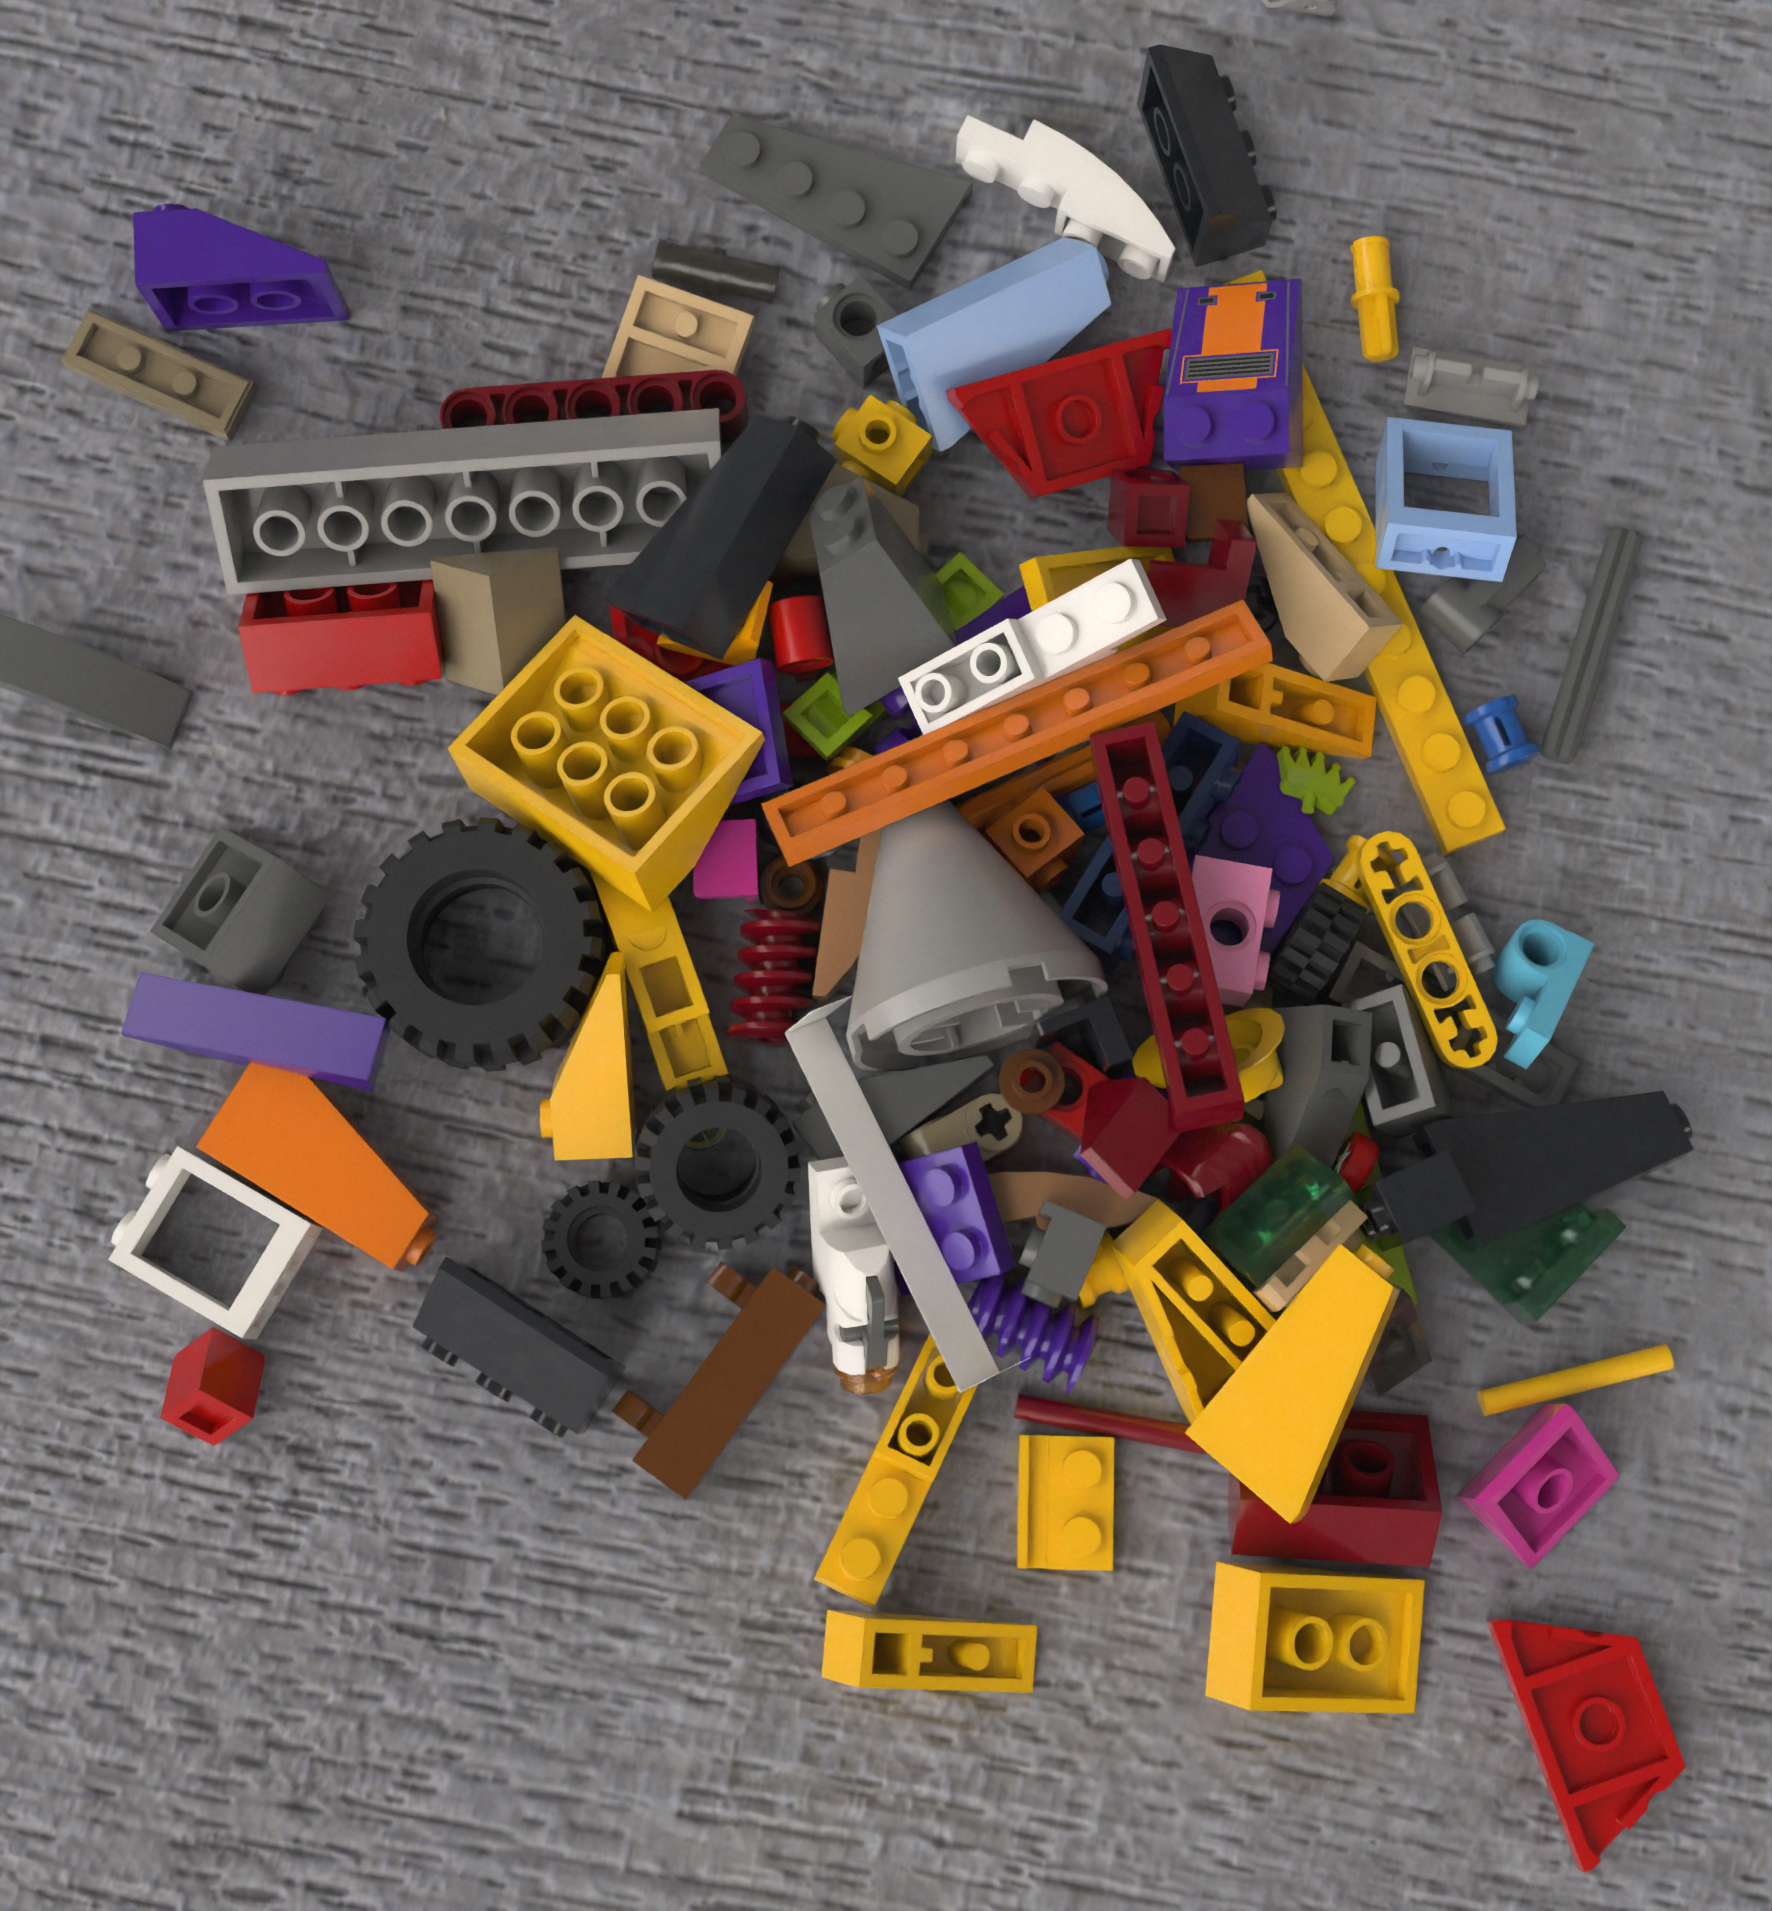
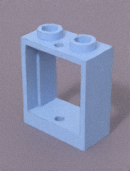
[1375,417,1517,582]

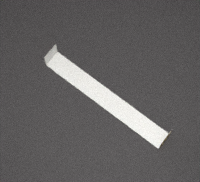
[785,995,1031,1393]

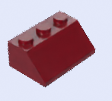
[1228,1410,1442,1567]

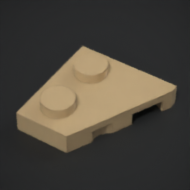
[601,275,756,378]
[1251,1198,1368,1313]

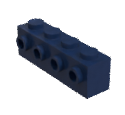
[1058,711,1244,976]

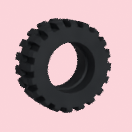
[353,817,609,1072]

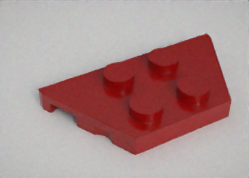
[946,328,1172,498]
[1486,1617,1686,1873]

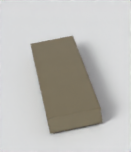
[61,308,258,442]

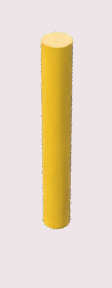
[1477,1344,1674,1416]

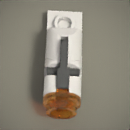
[808,1156,900,1394]

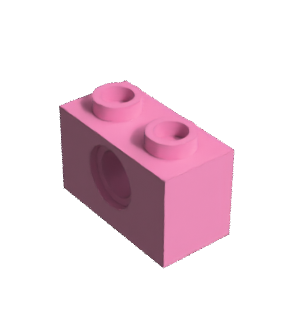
[1190,855,1280,1007]

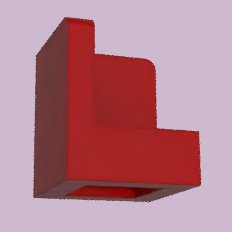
[160,1327,265,1446]

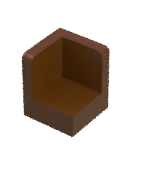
[1178,463,1248,542]

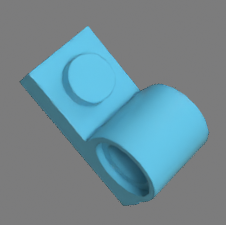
[1491,920,1594,1069]

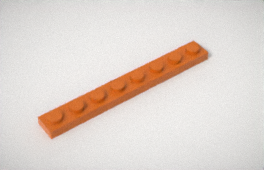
[761,599,1273,867]

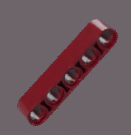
[439,370,749,444]

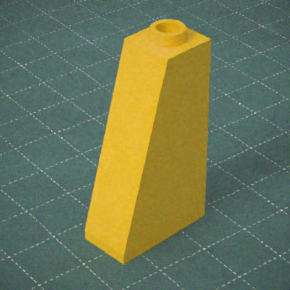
[1185,1243,1400,1524]

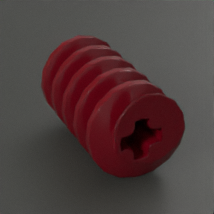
[727,909,822,1046]

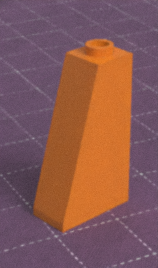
[196,1062,439,1272]

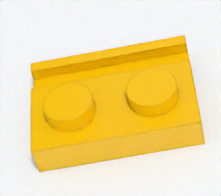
[1016,1435,1114,1571]

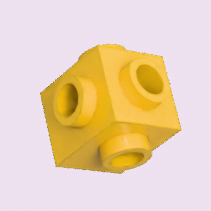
[831,395,932,497]

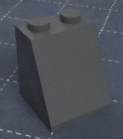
[808,476,958,716]

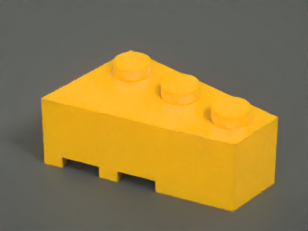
[1111,1199,1276,1424]

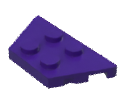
[1186,742,1335,954]

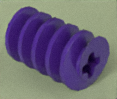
[967,1272,1100,1394]

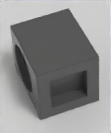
[814,275,898,389]

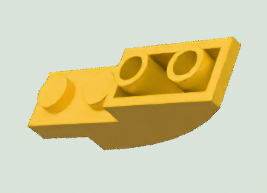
[588,869,728,1093]
[813,1334,978,1608]

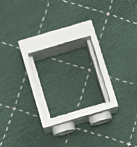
[108,1146,324,1340]

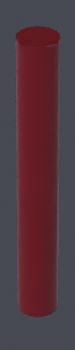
[1014,1393,1207,1455]

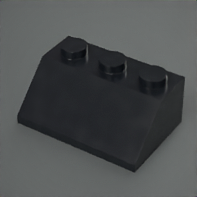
[1137,44,1276,267]
[412,1257,626,1438]

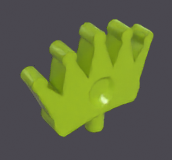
[1277,746,1356,815]

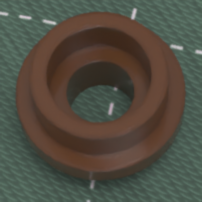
[760,856,823,916]
[999,1049,1065,1115]

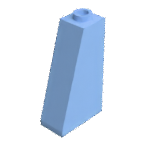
[877,237,1111,452]

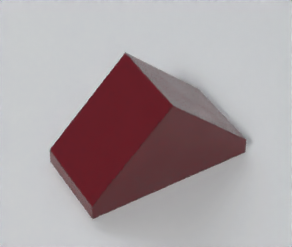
[1080,1077,1181,1200]

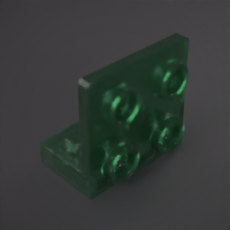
[1201,1142,1355,1293]
[1428,1204,1627,1324]

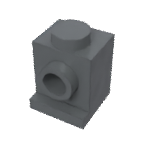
[1019,1200,1107,1308]

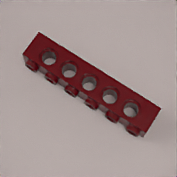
[1090,721,1245,1133]

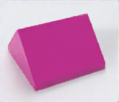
[1456,1404,1620,1570]

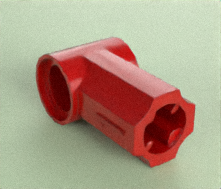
[767,595,834,683]

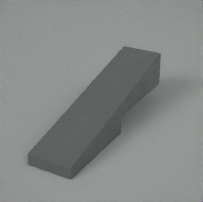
[1314,941,1580,1108]

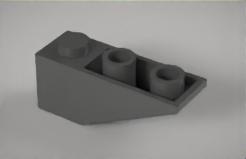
[1260,1004,1372,1209]

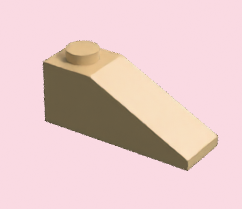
[1246,492,1403,682]

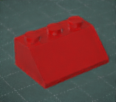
[238,579,444,695]

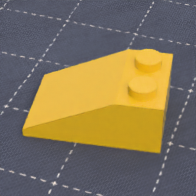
[1205,1561,1425,1714]

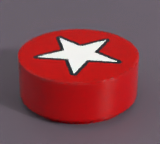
[1325,1131,1380,1199]

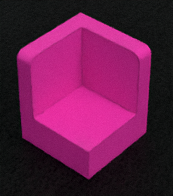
[693,819,761,905]

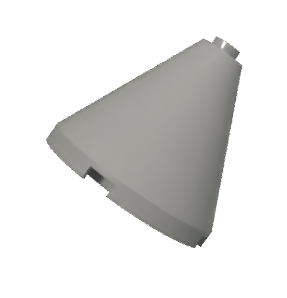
[846,800,1108,1072]

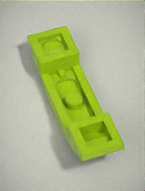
[782,552,1005,761]

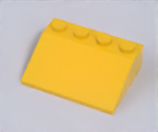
[448,615,765,913]

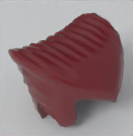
[1150,1123,1272,1221]

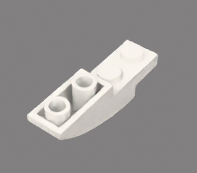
[955,115,1175,283]
[898,558,1167,735]

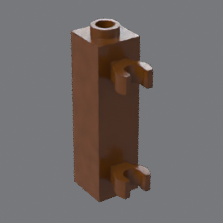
[612,1261,826,1500]

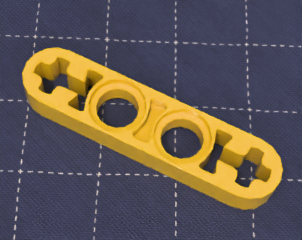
[1355,831,1498,1069]

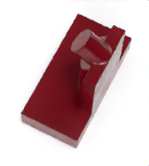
[1146,519,1257,627]

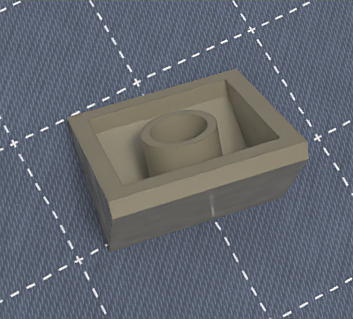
[430,547,567,695]

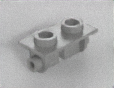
[1403,347,1539,428]
[1389,853,1496,991]

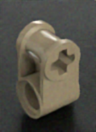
[898,1093,1024,1165]

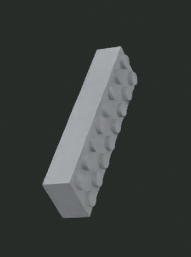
[203,408,724,595]

